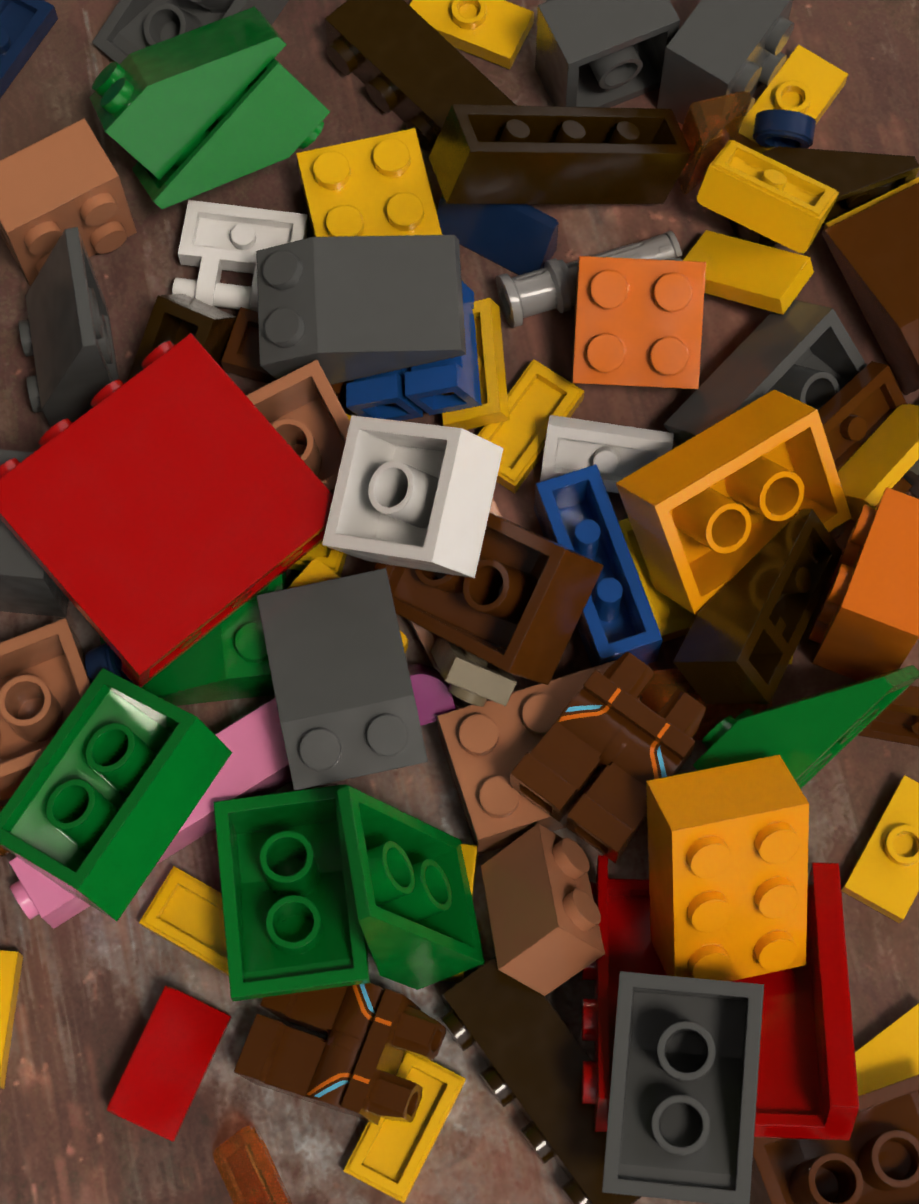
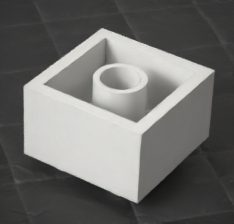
[322,415,504,578]

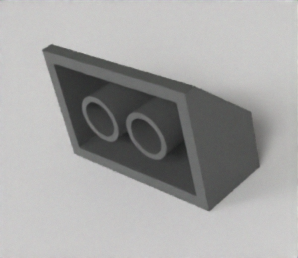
[663,300,867,446]

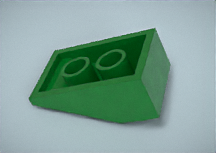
[89,6,287,180]
[132,58,330,209]
[100,571,287,706]
[693,665,919,789]
[214,784,370,1002]
[337,785,484,990]

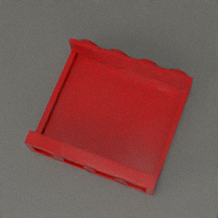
[0,333,333,687]
[582,855,859,1140]

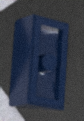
[437,193,559,275]

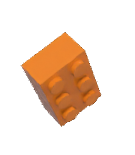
[809,487,919,681]

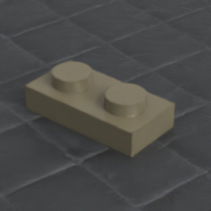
[430,635,517,707]

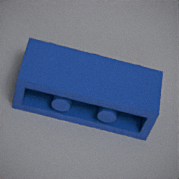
[534,464,663,667]

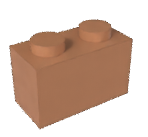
[481,823,605,996]

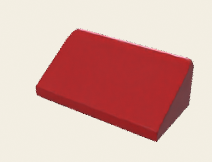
[107,985,232,1142]

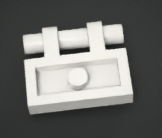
[172,200,309,312]

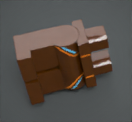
[510,652,706,864]
[234,983,446,1125]

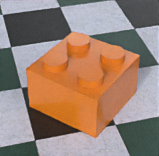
[571,256,706,389]

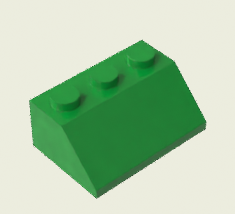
[0,668,232,921]

